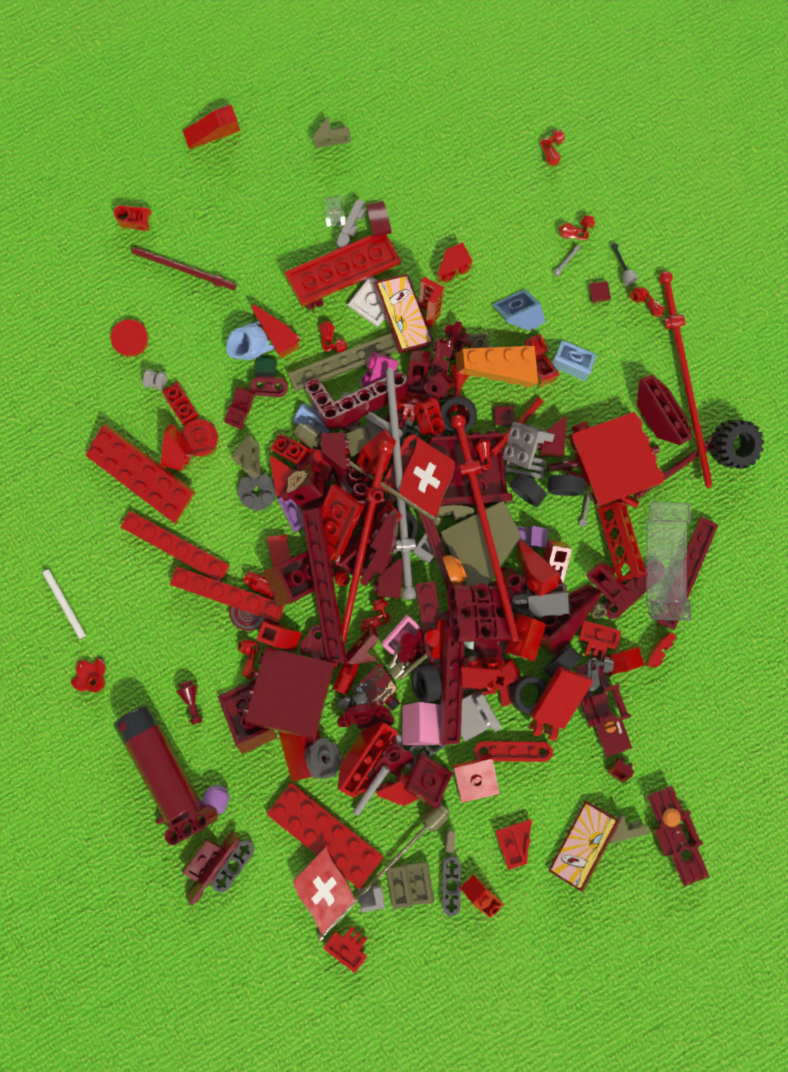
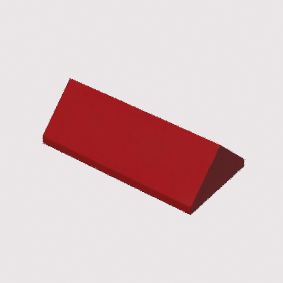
[278,730,325,781]

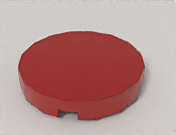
[110,319,149,357]
[181,419,219,457]

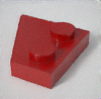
[495,818,532,870]

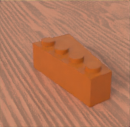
[455,346,538,388]

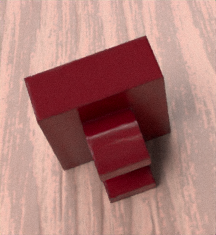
[607,756,635,784]

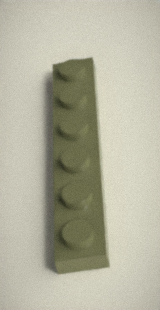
[288,333,398,392]

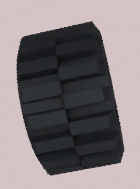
[709,420,764,469]

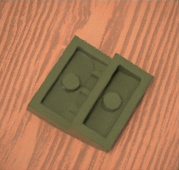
[438,505,474,522]
[387,861,435,909]

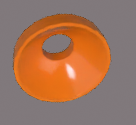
[442,555,467,585]

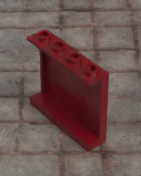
[426,431,513,507]
[242,647,334,743]

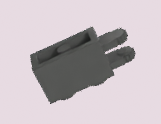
[512,584,569,618]

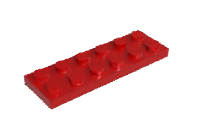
[284,235,401,307]
[85,424,196,523]
[266,782,384,889]

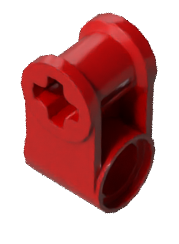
[114,205,152,231]
[414,397,445,435]
[485,659,522,691]

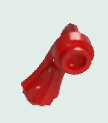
[630,287,665,317]
[238,639,260,679]

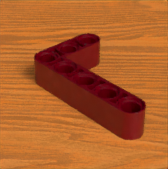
[305,372,408,430]

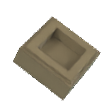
[445,829,456,853]

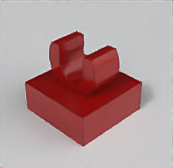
[523,334,549,357]

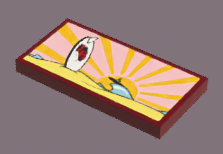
[373,274,434,354]
[548,801,621,892]

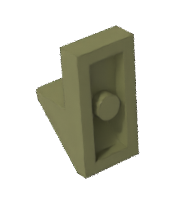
[313,117,351,148]
[231,436,260,479]
[610,813,649,844]

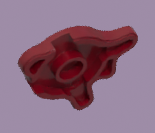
[337,700,394,729]

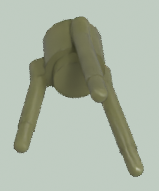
[388,642,428,681]

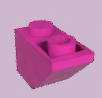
[361,352,399,389]

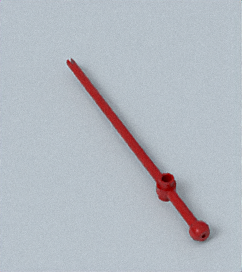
[658,271,712,488]
[451,415,519,642]
[334,440,393,667]

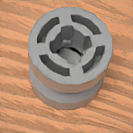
[143,369,167,391]

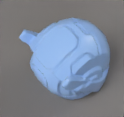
[227,321,274,360]

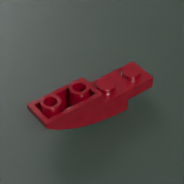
[359,510,398,587]

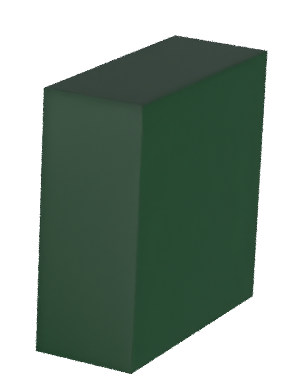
[255,357,278,377]

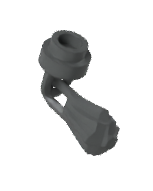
[586,657,614,691]
[338,693,369,711]

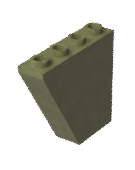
[440,501,522,596]

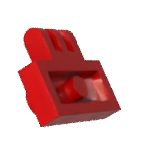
[396,392,433,421]
[578,620,621,660]
[323,926,367,973]

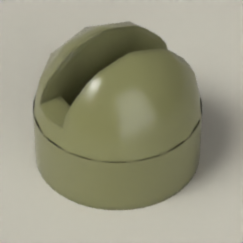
[591,602,607,618]

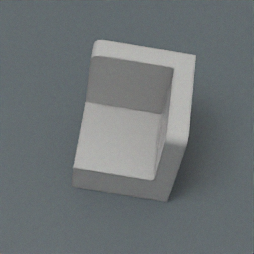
[413,533,434,564]
[358,884,385,912]

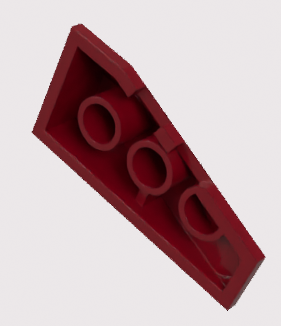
[531,584,603,656]

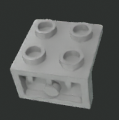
[503,422,555,469]
[461,689,502,741]

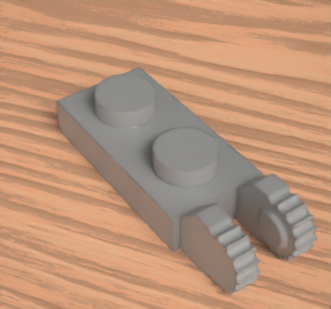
[336,199,366,249]

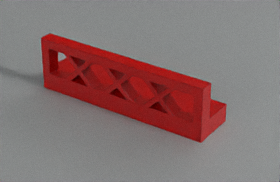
[419,277,445,328]
[598,501,647,582]

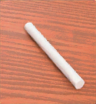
[42,569,86,639]

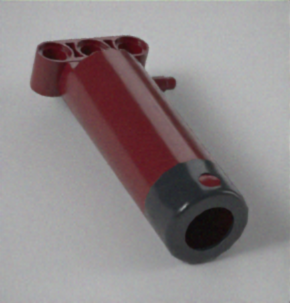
[113,705,218,845]

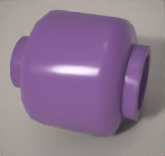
[201,785,230,814]

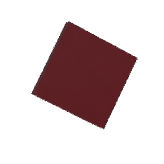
[404,753,452,809]

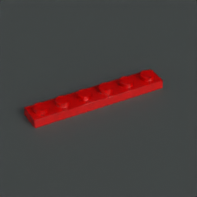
[121,511,230,582]
[170,567,286,623]

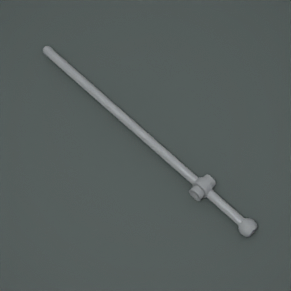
[386,368,417,599]

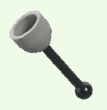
[611,243,639,286]

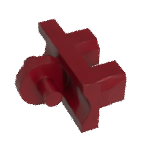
[444,321,472,360]

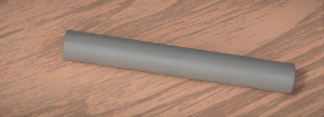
[353,765,390,816]

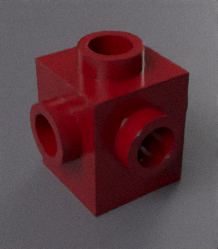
[423,370,456,401]

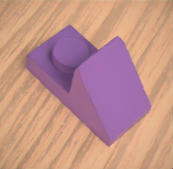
[516,526,549,548]

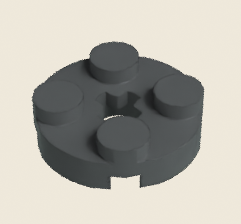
[238,473,276,511]
[304,738,341,779]

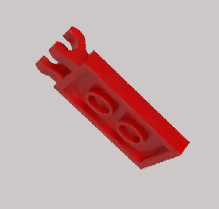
[322,484,364,562]
[528,667,593,741]

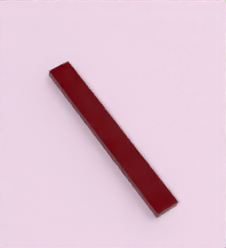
[301,507,347,663]

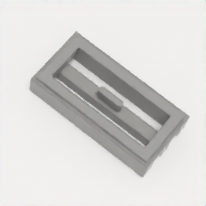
[505,458,546,479]

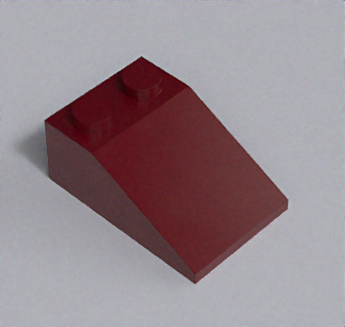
[333,460,385,519]
[262,551,315,607]
[217,681,278,754]

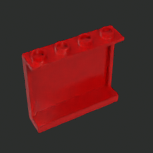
[568,412,664,509]

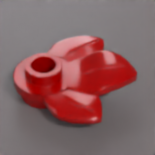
[424,619,451,659]
[71,658,106,693]

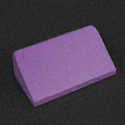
[277,497,304,532]

